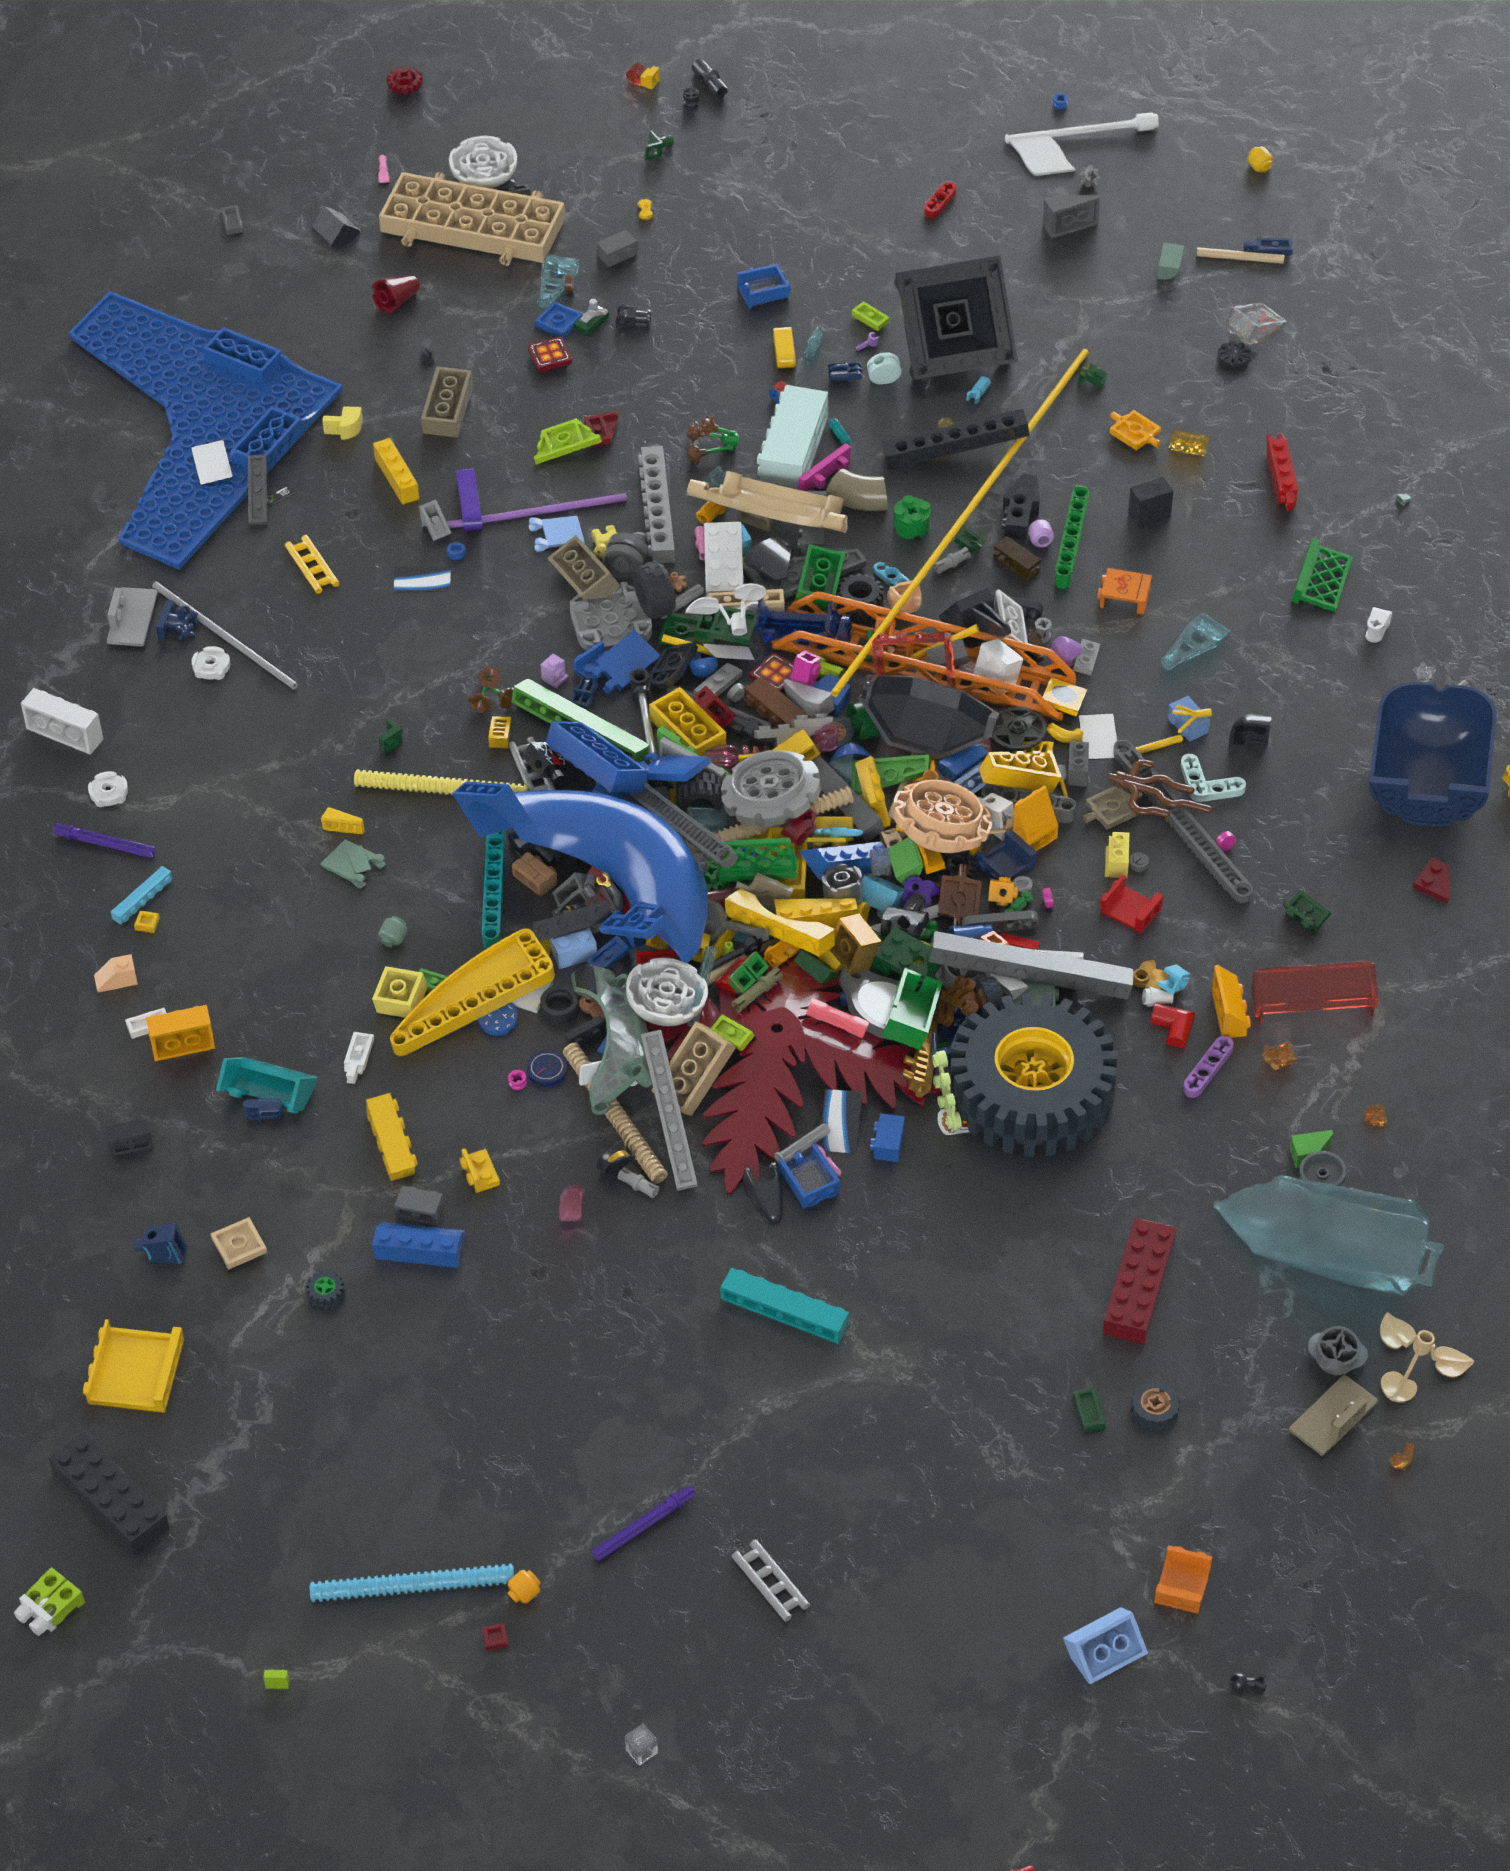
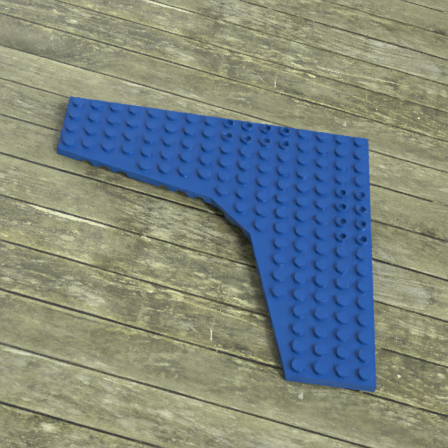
[68,291,343,570]

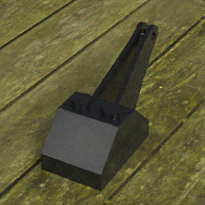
[939,587,1011,638]

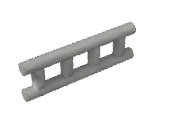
[508,737,556,791]
[731,1539,810,1622]

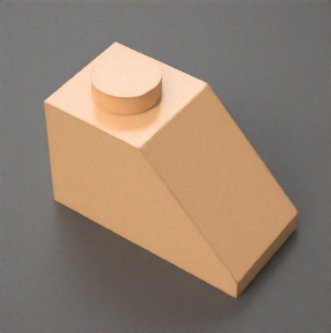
[94,954,138,993]

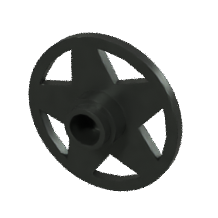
[991,706,1046,751]

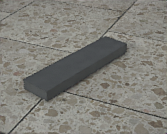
[248,455,268,526]

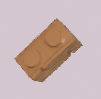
[512,852,557,897]

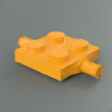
[1110,410,1161,451]

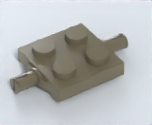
[1083,786,1143,830]
[735,873,794,915]

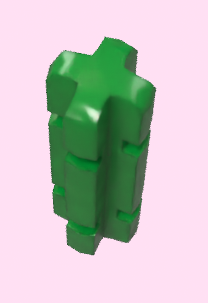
[1003,891,1033,921]

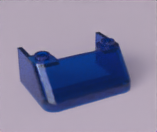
[755,598,841,645]

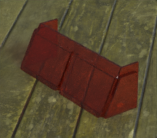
[1251,961,1378,1024]

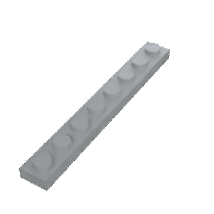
[641,1030,698,1191]

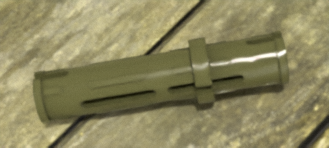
[732,967,783,1012]

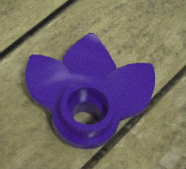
[901,876,939,909]

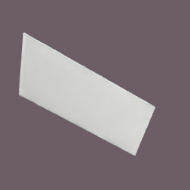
[703,644,755,660]

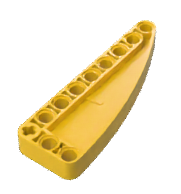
[390,929,555,1056]

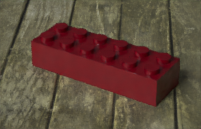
[1103,1217,1177,1345]

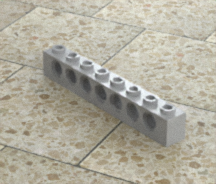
[638,446,675,563]

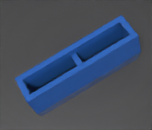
[939,743,988,782]

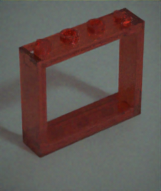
[872,631,956,688]

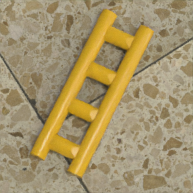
[285,535,339,594]

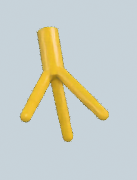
[1172,705,1212,733]

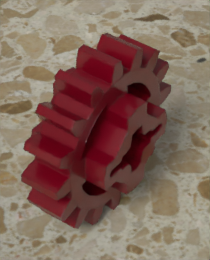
[386,66,423,96]

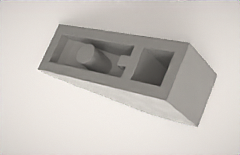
[784,679,834,718]

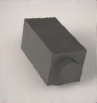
[925,639,970,673]

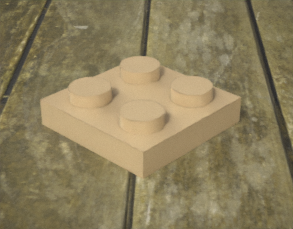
[210,1217,267,1269]

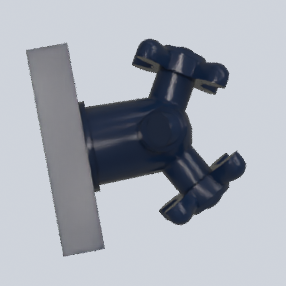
[156,600,200,640]

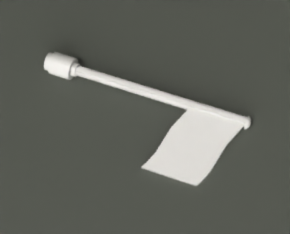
[1005,113,1159,176]

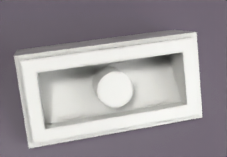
[986,973,1029,1000]

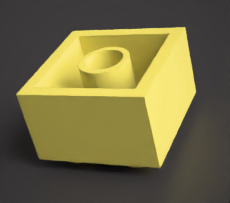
[372,966,428,1018]

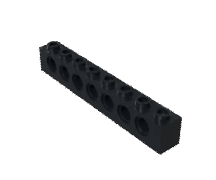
[882,408,1030,469]

